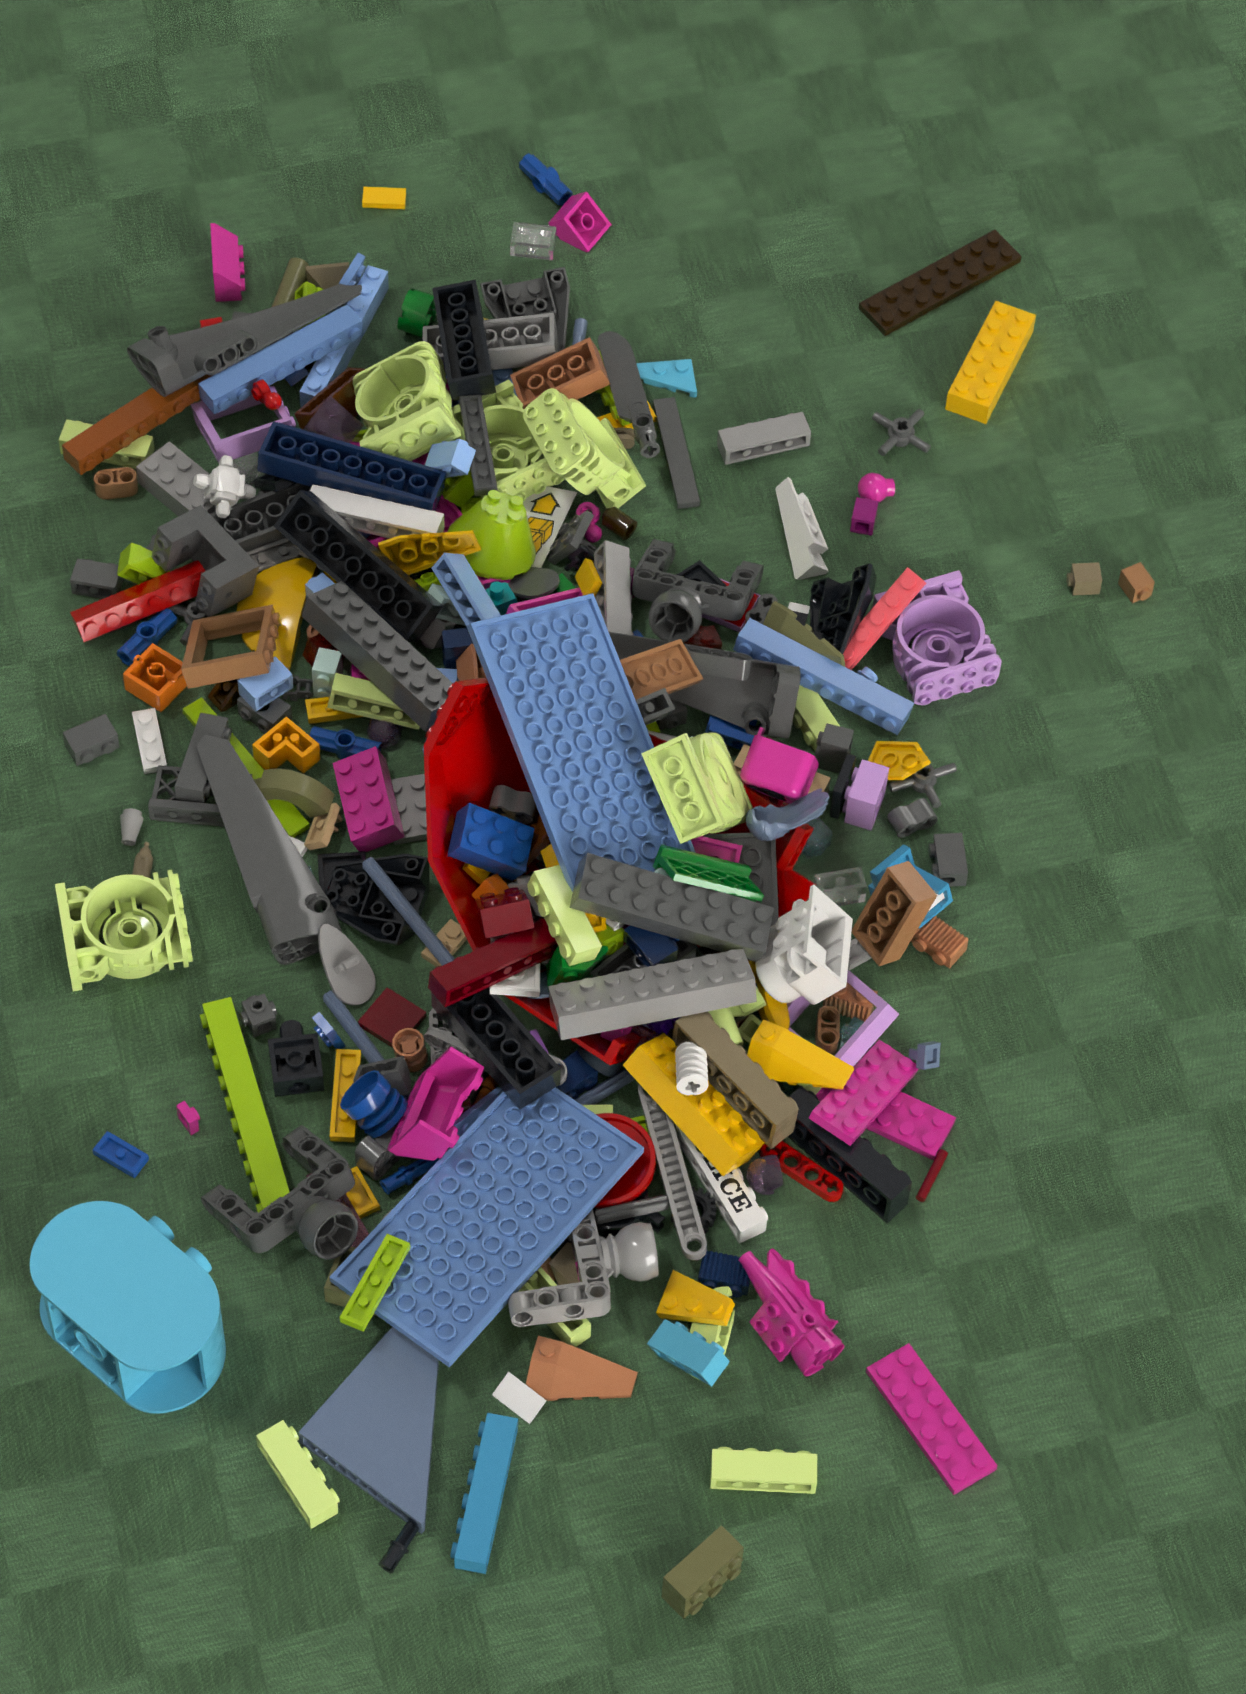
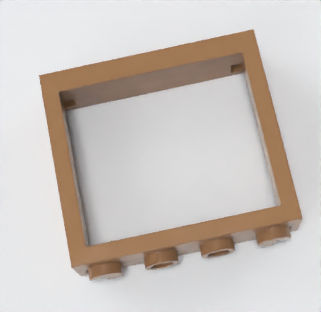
[181,604,281,689]

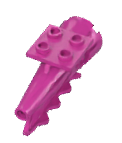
[739,1248,844,1377]

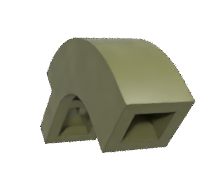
[254,769,335,818]

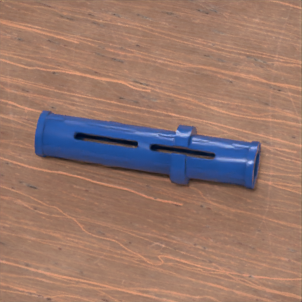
[380,1149,449,1195]

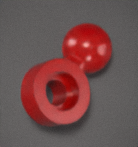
[251,379,282,410]

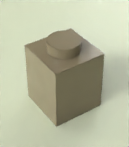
[1066,562,1102,596]

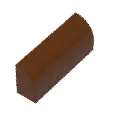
[294,367,365,438]

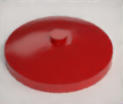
[594,1113,656,1209]

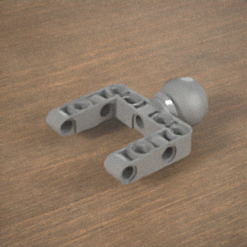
[508,1209,659,1327]

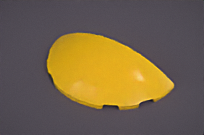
[237,557,319,671]

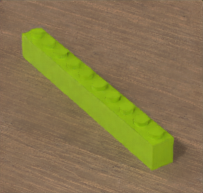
[199,997,290,1213]

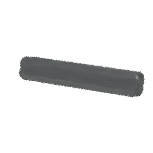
[594,1195,669,1224]

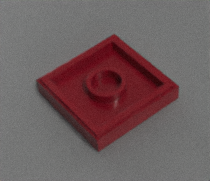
[358,987,427,1048]

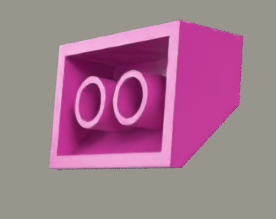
[210,223,246,302]

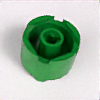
[397,288,437,338]

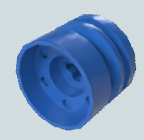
[340,1070,408,1138]

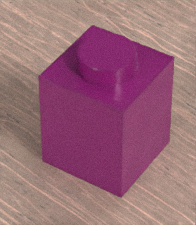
[850,497,879,536]

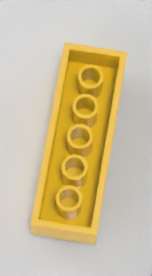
[945,301,1036,424]
[623,1033,764,1176]

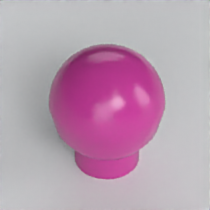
[857,473,895,502]

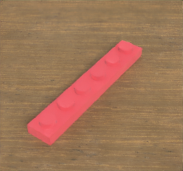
[843,567,926,670]

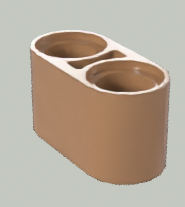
[94,467,138,499]
[815,1005,840,1056]

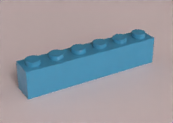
[450,1413,518,1574]

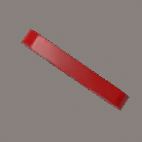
[759,1140,843,1202]

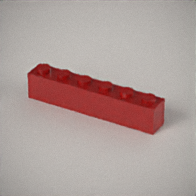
[70,560,205,642]

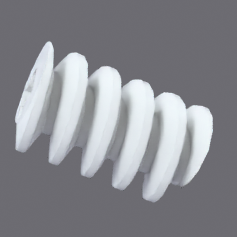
[675,1042,709,1095]

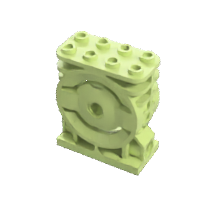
[353,341,461,461]
[451,380,564,501]
[523,388,646,509]
[641,732,752,844]
[55,870,193,991]

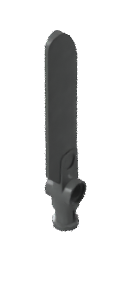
[598,331,660,458]

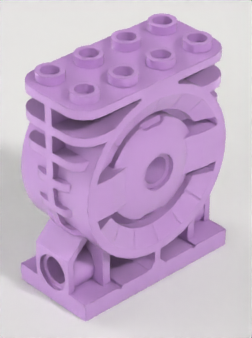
[872,570,1002,705]

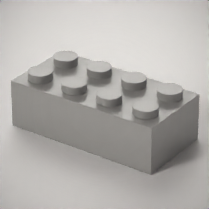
[136,441,216,516]

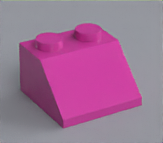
[548,191,612,252]

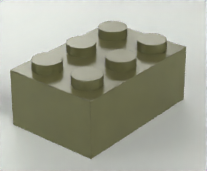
[661,1525,744,1619]

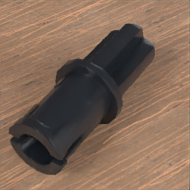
[378,1521,419,1573]

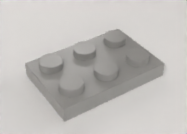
[391,774,427,845]

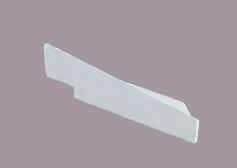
[775,477,829,580]

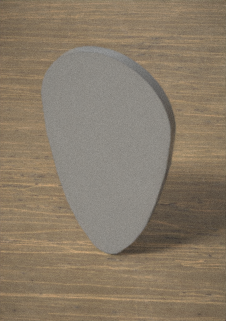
[318,924,376,1005]

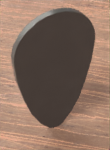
[508,567,560,599]

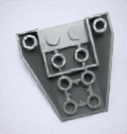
[480,267,570,352]

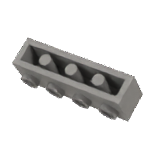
[717,412,811,465]

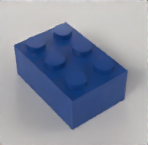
[447,803,534,881]

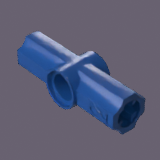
[519,153,573,206]
[117,608,178,666]
[309,726,382,759]

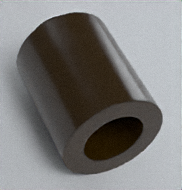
[602,507,637,540]

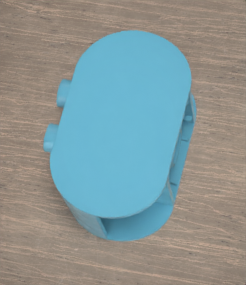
[30,1201,226,1414]

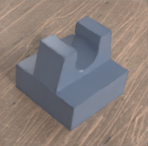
[909,1041,941,1070]

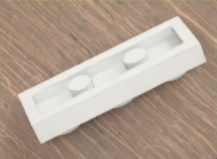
[132,708,167,774]

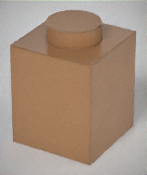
[1118,562,1155,603]

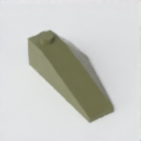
[763,601,846,667]

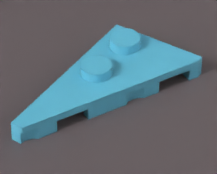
[636,359,697,398]

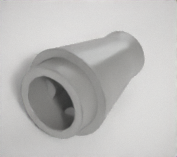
[120,808,144,846]

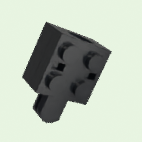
[268,1020,324,1097]

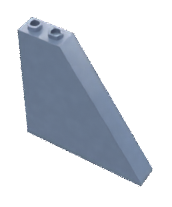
[299,1327,439,1534]

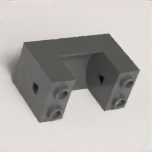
[152,505,259,617]

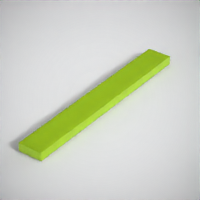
[182,697,310,838]

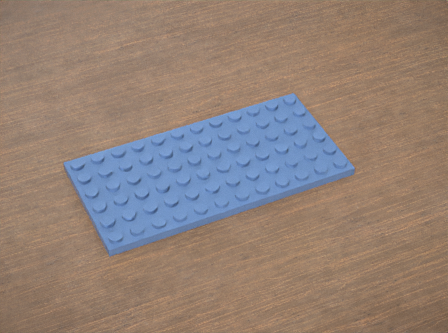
[467,593,696,892]
[330,1087,644,1367]

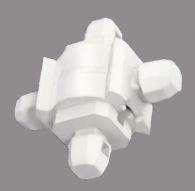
[193,455,256,518]

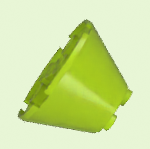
[448,490,536,580]

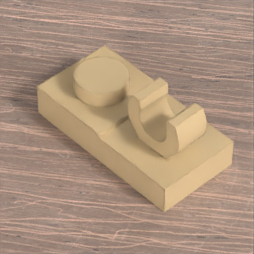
[304,803,342,850]
[421,919,467,967]

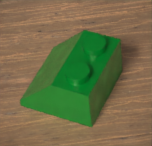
[546,946,608,992]

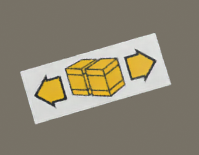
[523,487,577,568]

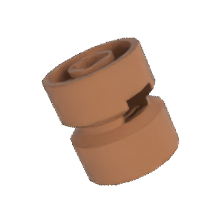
[392,1028,428,1072]

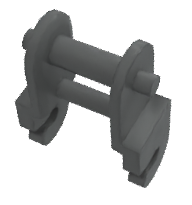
[282,676,313,701]

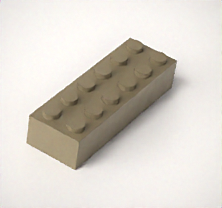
[672,1012,799,1149]

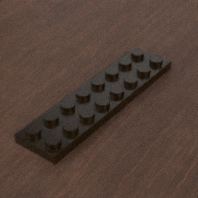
[859,229,1022,336]

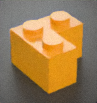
[252,716,320,774]

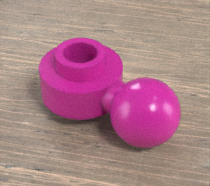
[576,502,602,543]

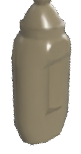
[132,842,153,878]

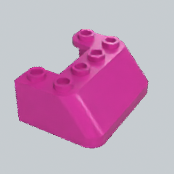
[387,1047,484,1161]

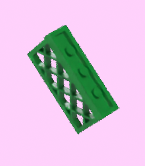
[653,844,764,902]

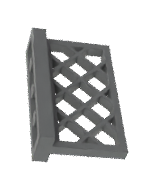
[148,765,253,827]

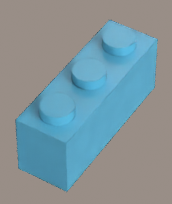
[647,1319,730,1387]

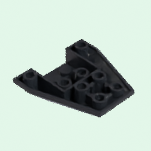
[810,563,877,654]
[322,854,430,946]

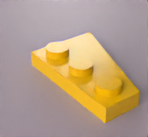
[656,1270,735,1326]

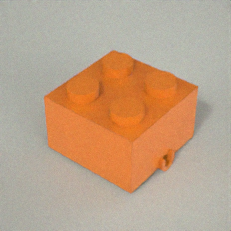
[123,643,187,712]

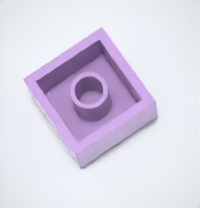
[842,759,889,831]

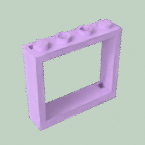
[191,385,296,463]
[787,970,899,1066]

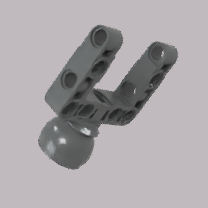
[631,539,764,642]
[200,1125,358,1260]

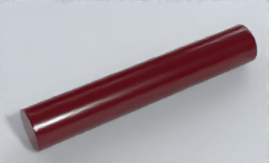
[915,1149,948,1202]

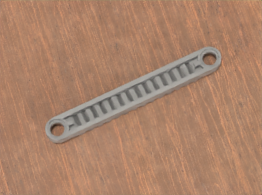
[638,1084,707,1260]

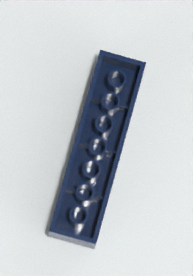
[257,421,446,511]

